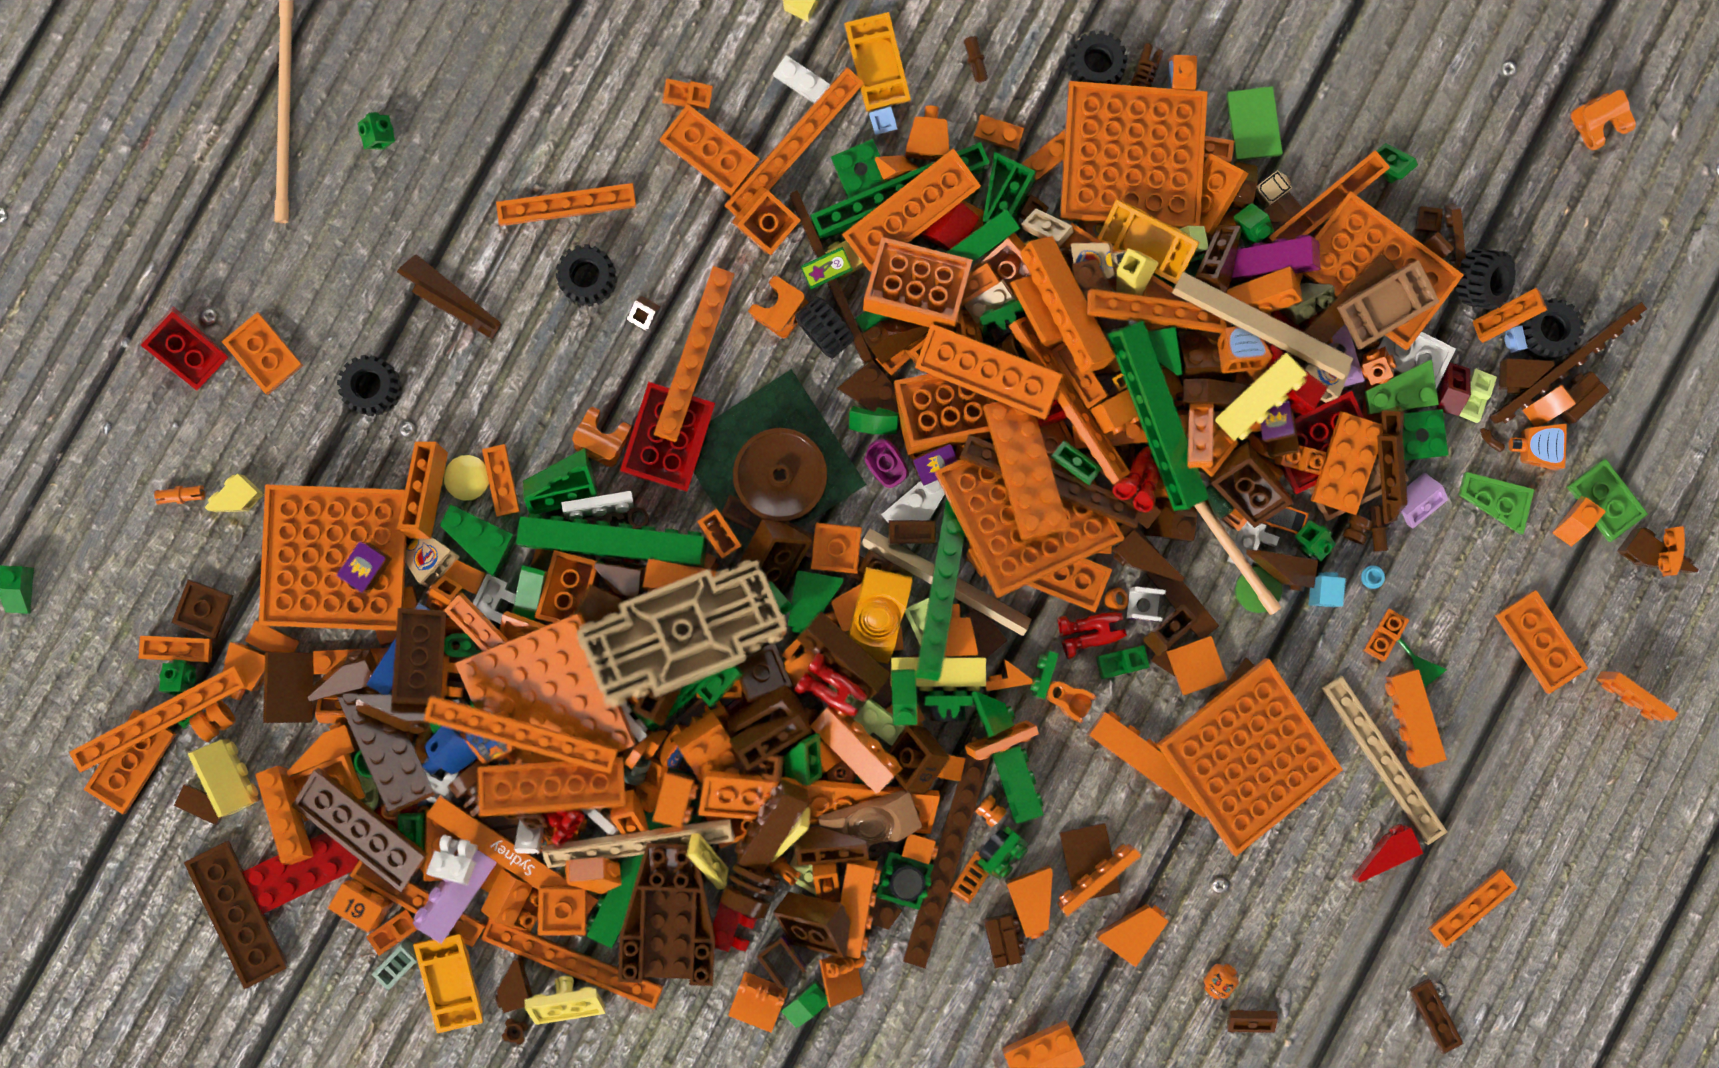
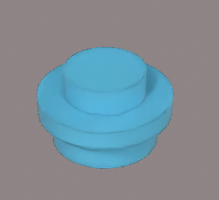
[1361,566,1385,589]

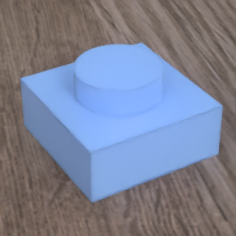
[869,105,898,135]
[1505,326,1527,353]

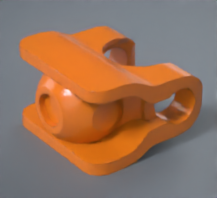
[1570,90,1636,151]
[748,276,809,339]
[572,406,632,467]
[1046,681,1096,723]

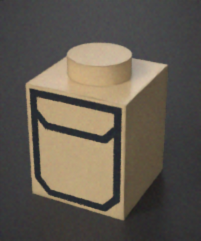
[1255,170,1292,209]

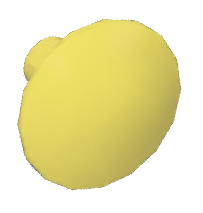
[444,455,489,501]

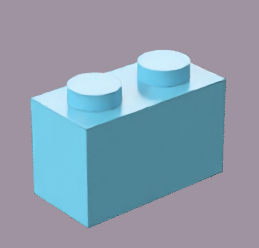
[1309,572,1345,607]

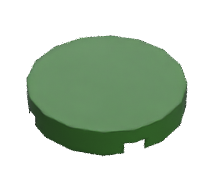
[1234,567,1282,613]

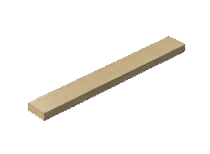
[1172,272,1353,380]
[861,528,1032,636]
[1321,675,1447,845]
[542,819,735,868]

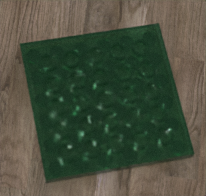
[693,369,867,552]

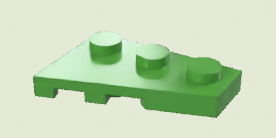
[1364,359,1439,415]
[1458,472,1534,535]

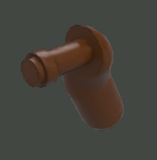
[1480,428,1505,452]

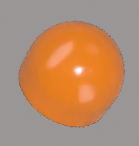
[1104,587,1128,611]

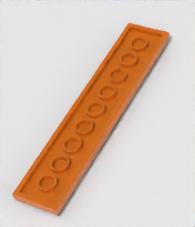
[698,771,940,834]

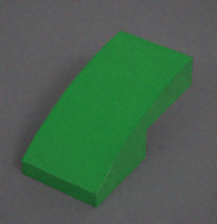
[849,406,899,435]
[1095,645,1150,679]

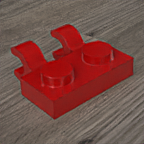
[713,902,757,952]

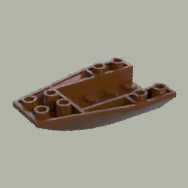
[618,842,715,986]

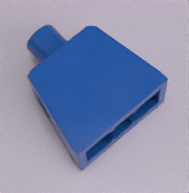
[423,726,478,775]

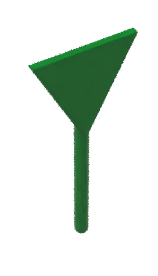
[1397,637,1447,688]

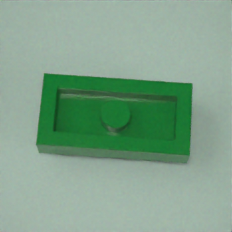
[695,665,744,707]

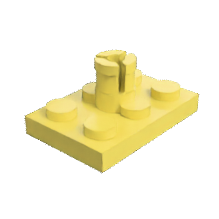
[525,976,605,1025]

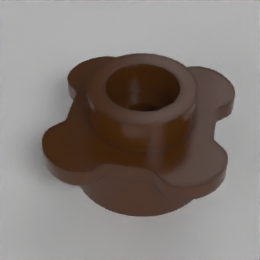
[502,1018,528,1045]

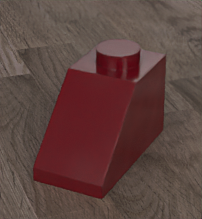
[1437,362,1471,416]

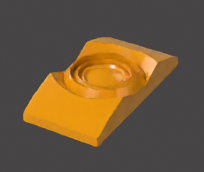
[844,12,911,112]
[1097,199,1200,284]
[848,567,912,664]
[414,932,484,1033]

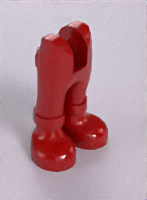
[1113,446,1161,512]
[1057,612,1127,659]
[794,653,868,716]
[540,810,584,847]

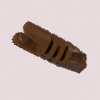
[1130,42,1164,87]

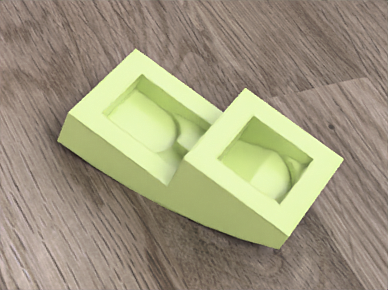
[1459,368,1497,423]

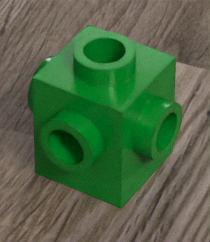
[358,112,395,150]
[1295,520,1336,561]
[159,660,196,695]

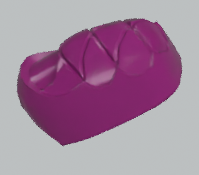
[864,439,909,488]

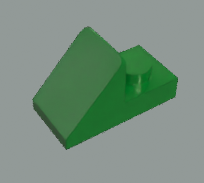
[1376,143,1418,184]

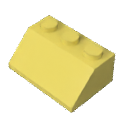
[188,739,259,818]

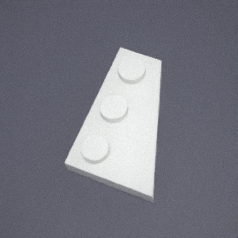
[881,480,945,550]

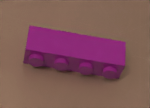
[1230,235,1321,285]

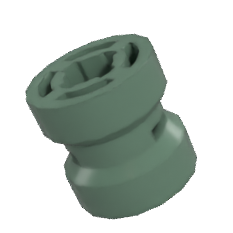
[624,756,651,785]

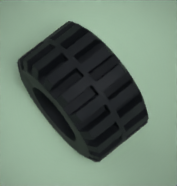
[1067,30,1128,84]
[556,244,617,307]
[1456,248,1516,310]
[795,296,854,359]
[1519,298,1584,360]
[337,355,402,416]

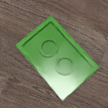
[1226,86,1282,161]
[1566,459,1648,542]

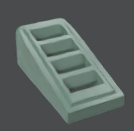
[372,938,418,991]

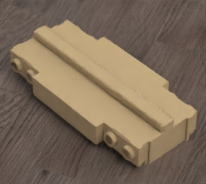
[577,560,787,707]

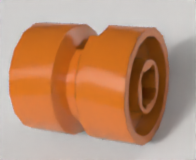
[189,700,236,742]

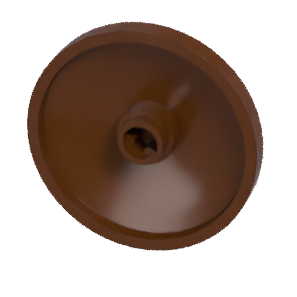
[733,428,827,522]

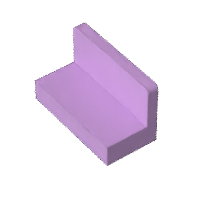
[1401,473,1448,528]

